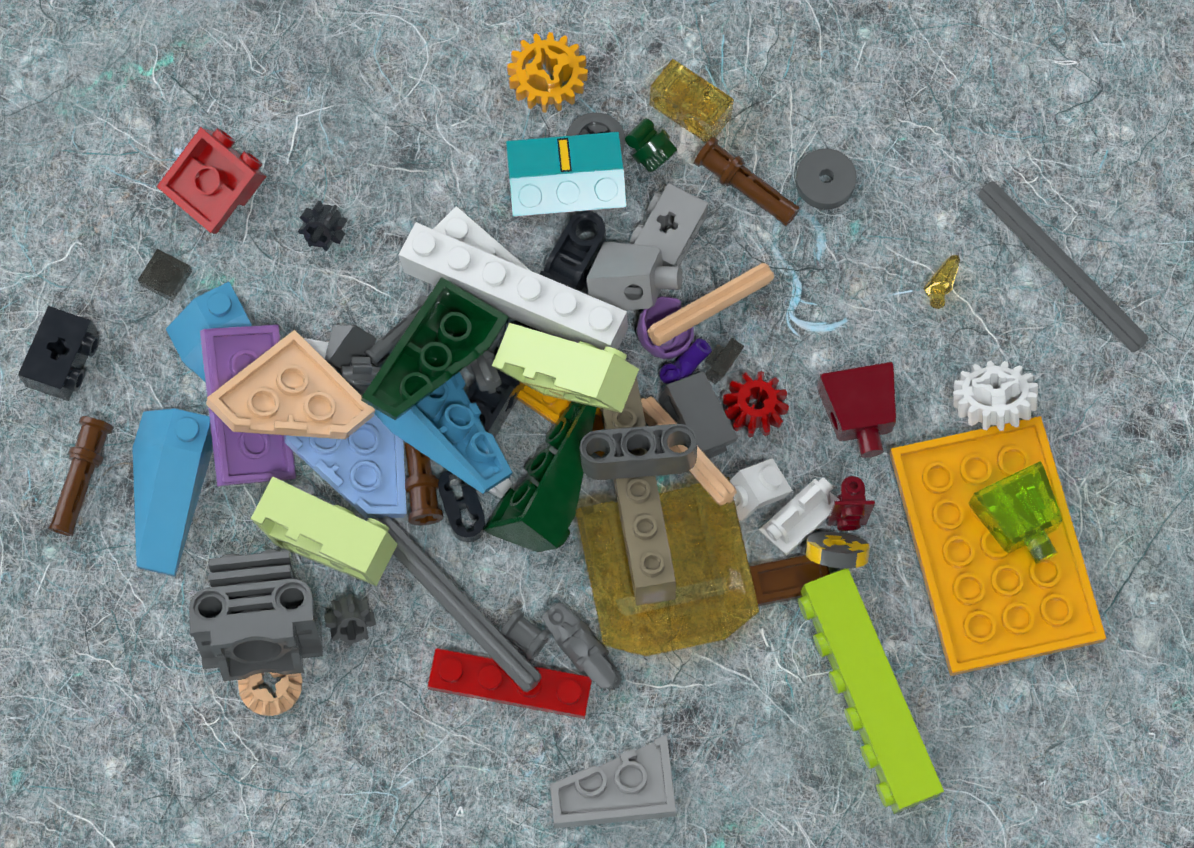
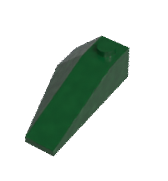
[361,277,509,420]
[484,402,597,552]

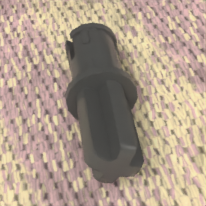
[466,350,501,394]

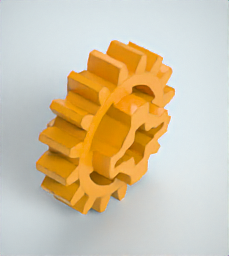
[507,32,588,113]

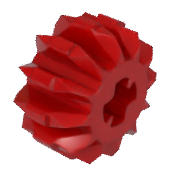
[723,371,789,438]

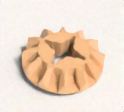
[238,672,302,716]

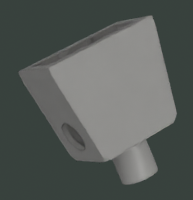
[586,242,682,310]

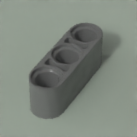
[580,424,697,480]

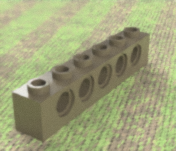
[600,376,676,606]

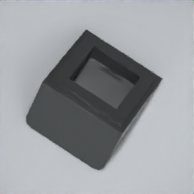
[325,325,376,370]

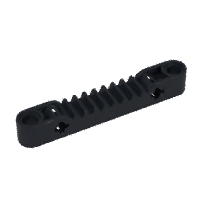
[467,211,607,438]

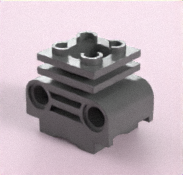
[189,549,323,681]

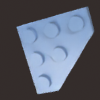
[284,414,407,518]

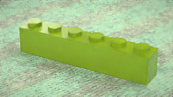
[798,568,944,814]

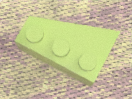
[492,323,639,413]
[251,477,398,586]

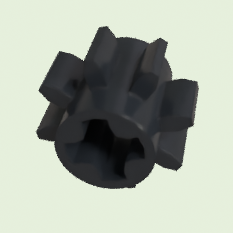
[298,201,347,251]

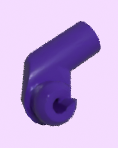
[660,338,712,384]

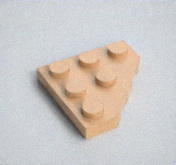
[206,330,375,439]

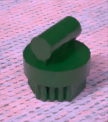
[625,118,677,172]

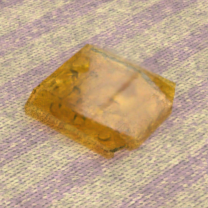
[575,477,759,657]

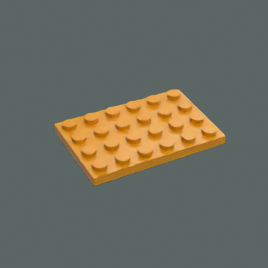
[889,416,1107,676]

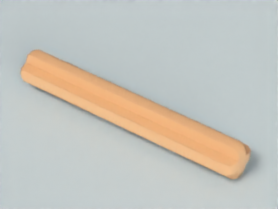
[647,263,774,346]
[641,396,737,505]

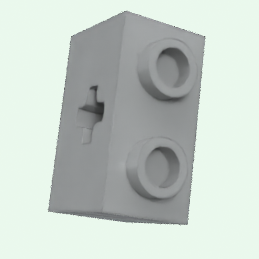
[630,183,708,267]

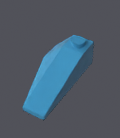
[166,282,252,383]
[374,372,513,494]
[132,408,213,577]

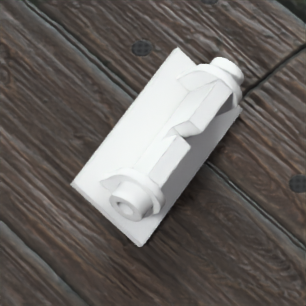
[759,478,840,556]

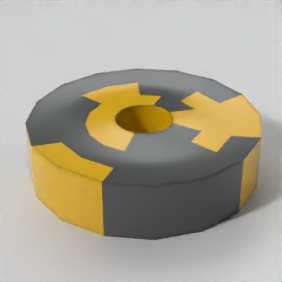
[806,532,870,569]

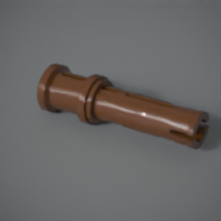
[694,137,801,227]
[48,416,114,536]
[404,441,444,526]

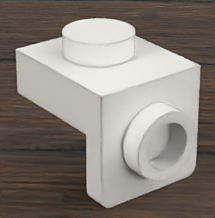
[729,458,793,521]

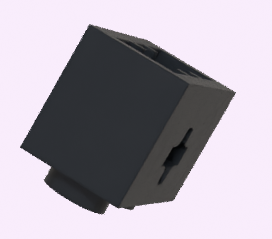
[18,306,99,401]

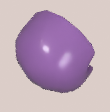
[636,296,694,359]

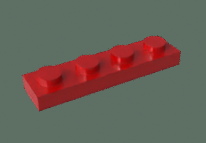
[427,648,592,719]

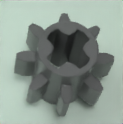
[340,357,381,396]
[324,594,376,646]

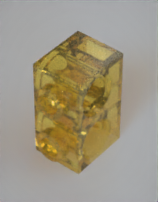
[650,58,734,143]

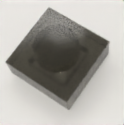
[138,249,192,302]
[704,338,744,385]

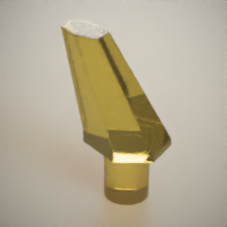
[924,255,961,309]

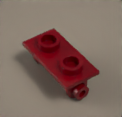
[827,476,875,531]

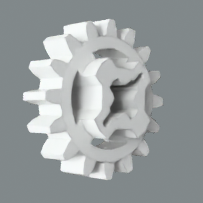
[953,361,1038,431]

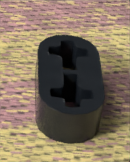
[438,470,486,542]

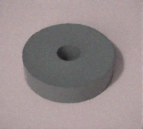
[795,148,857,210]

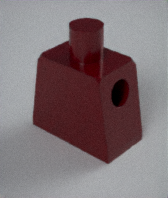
[817,362,896,458]

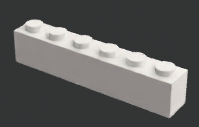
[399,222,628,351]

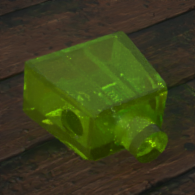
[968,461,1062,564]

